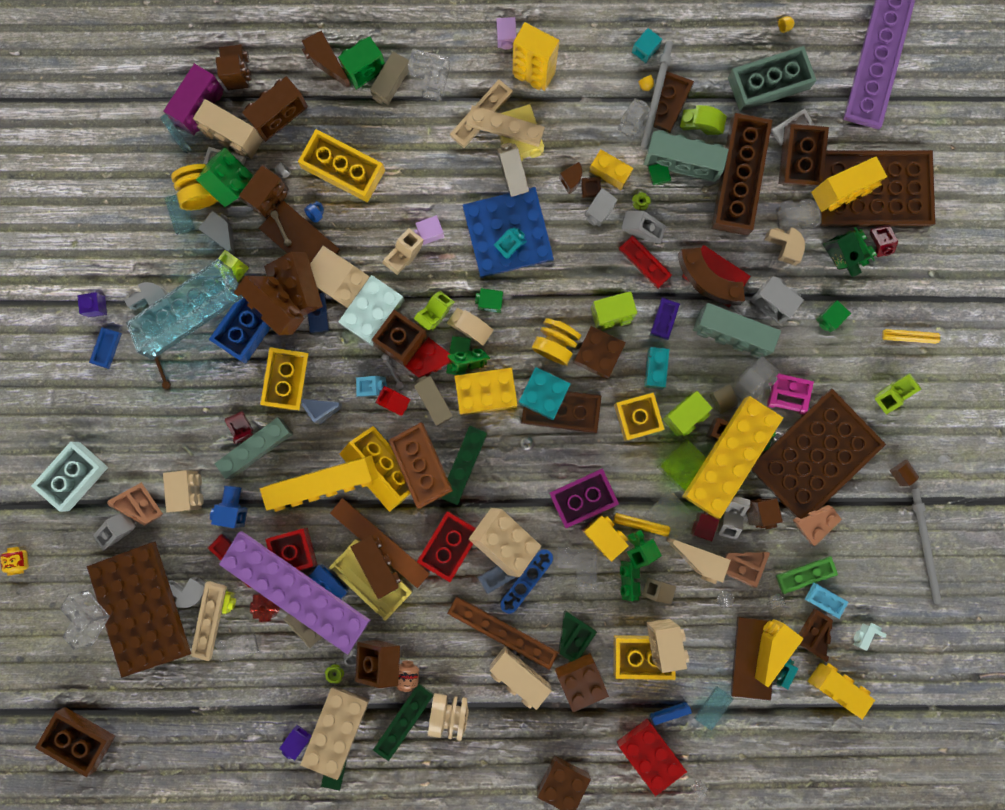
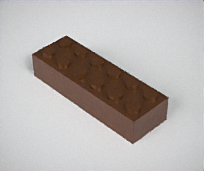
[711,113,773,236]

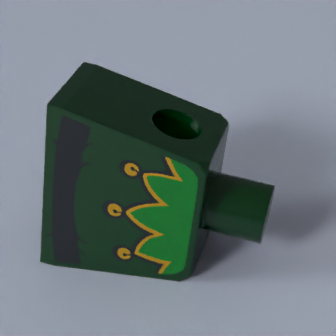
[823,231,865,277]

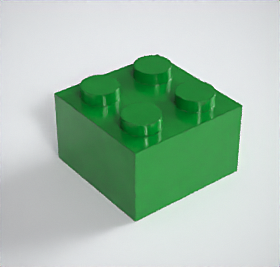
[338,36,385,90]
[196,148,253,207]

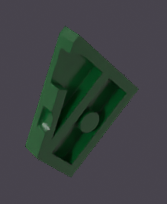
[558,610,597,662]

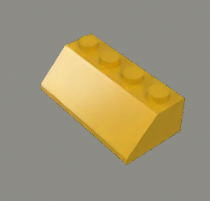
[339,426,411,512]

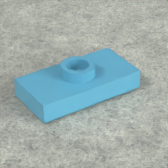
[805,583,849,619]

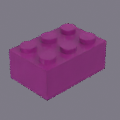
[163,63,224,136]
[549,468,619,529]

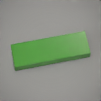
[775,556,838,594]

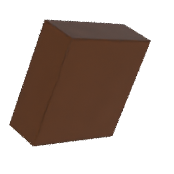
[581,177,601,198]

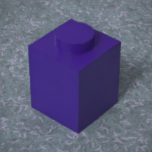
[77,292,107,318]
[279,725,312,760]

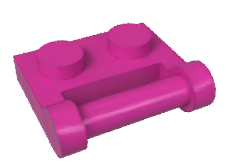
[767,373,814,415]

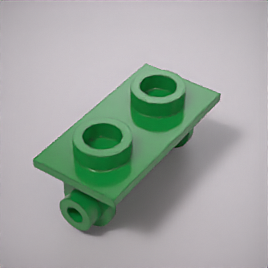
[847,227,877,267]
[447,349,490,373]
[620,561,641,601]

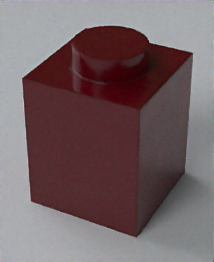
[690,511,720,542]

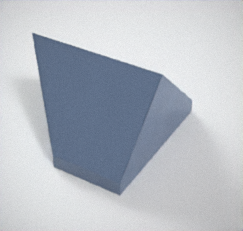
[301,399,342,425]

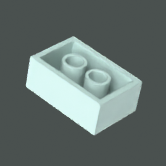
[338,275,405,347]
[31,442,108,512]

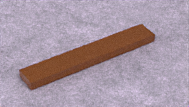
[330,498,430,589]
[447,596,559,670]

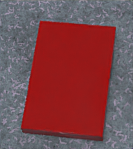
[682,245,751,308]

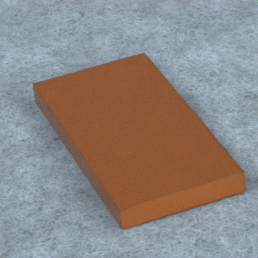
[388,422,453,509]

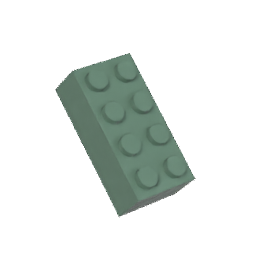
[728,46,817,112]
[643,130,729,182]
[693,303,781,359]

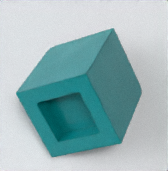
[632,28,662,63]

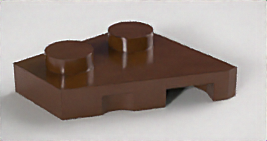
[799,608,833,662]

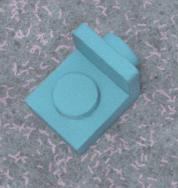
[356,376,387,397]

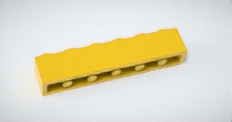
[259,455,379,512]

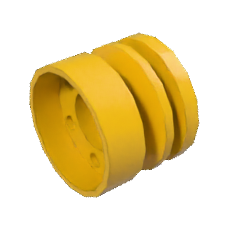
[171,164,218,210]
[531,318,582,366]

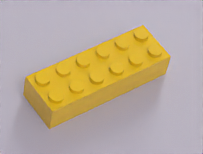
[682,396,784,518]

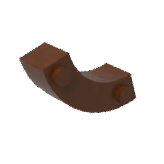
[678,247,745,305]

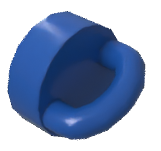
[304,201,324,223]

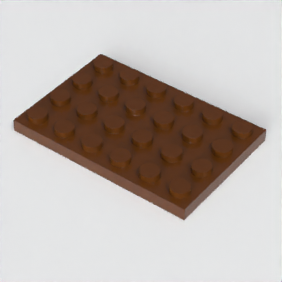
[819,150,936,226]
[751,389,886,519]
[86,541,191,678]

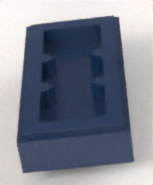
[308,293,330,333]

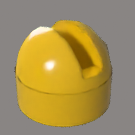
[778,16,795,33]
[638,75,654,91]

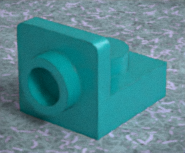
[494,228,527,259]
[776,659,799,690]

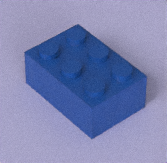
[209,295,271,364]

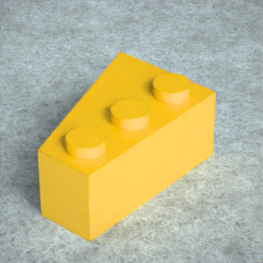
[807,662,875,720]

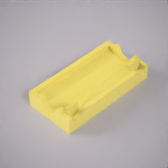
[329,538,413,621]

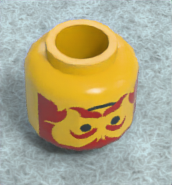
[0,547,29,576]

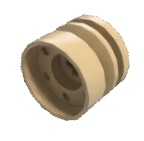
[428,693,469,741]

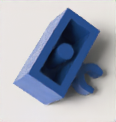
[308,564,350,599]

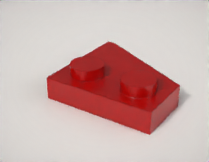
[405,337,452,378]

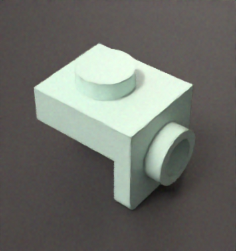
[853,623,887,651]

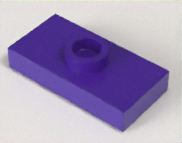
[650,298,680,340]

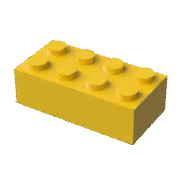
[512,22,560,91]
[298,129,385,203]

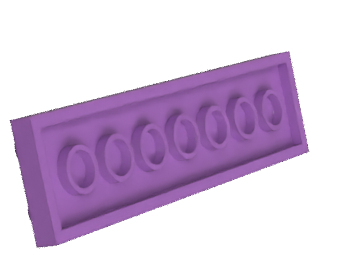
[843,0,915,130]
[219,531,370,655]

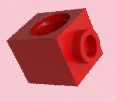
[375,386,411,416]

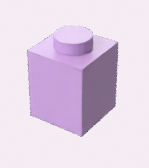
[497,17,516,49]
[414,215,444,245]

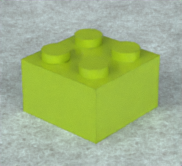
[590,291,637,331]
[662,391,713,436]

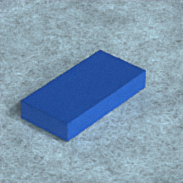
[89,327,122,369]
[650,702,692,726]

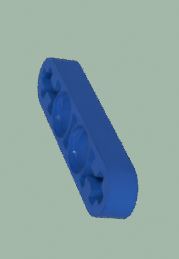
[500,549,553,614]

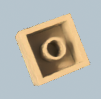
[163,470,204,513]

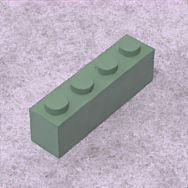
[214,417,293,480]

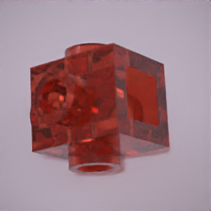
[250,593,280,622]

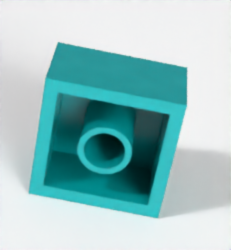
[518,367,571,420]

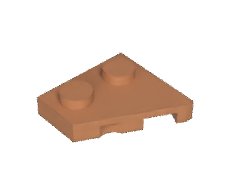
[107,482,163,526]
[793,505,842,546]
[725,552,770,588]

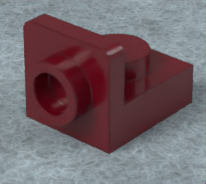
[870,225,898,257]

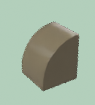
[710,384,738,415]
[642,578,676,605]

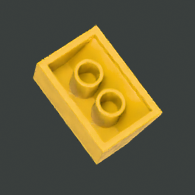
[260,347,309,411]

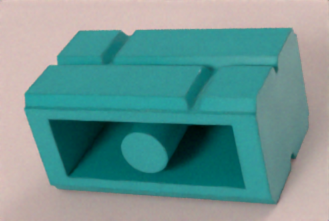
[644,347,670,389]

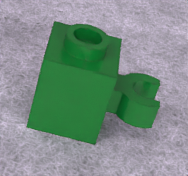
[627,530,662,569]

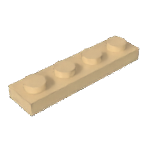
[450,79,513,148]
[466,105,545,147]
[190,581,227,661]

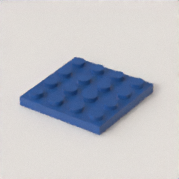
[463,187,554,278]

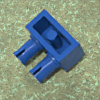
[210,486,248,528]

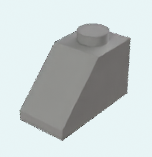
[585,188,617,227]
[198,211,235,255]
[621,211,666,244]
[93,513,136,551]

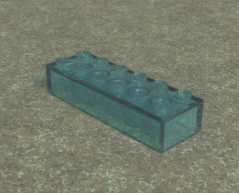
[126,259,244,360]

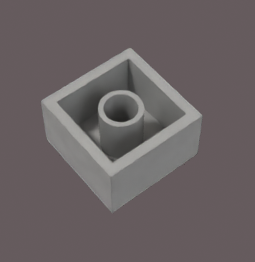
[750,276,804,324]

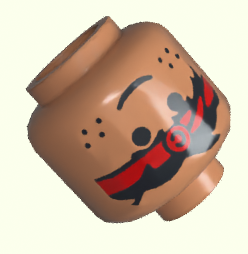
[396,660,420,692]

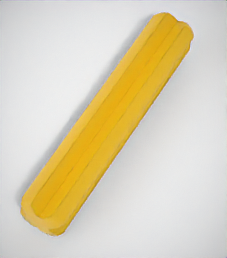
[882,329,940,344]
[613,513,670,537]

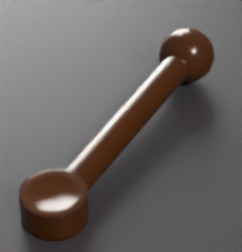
[151,351,171,389]

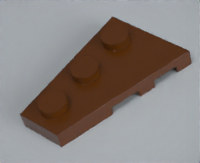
[654,71,694,134]

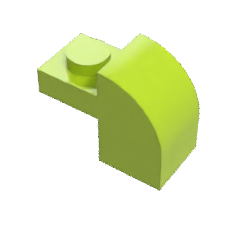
[680,105,727,135]
[414,291,455,330]
[875,373,922,415]

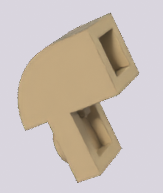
[764,227,805,266]
[382,228,424,275]
[447,308,493,346]

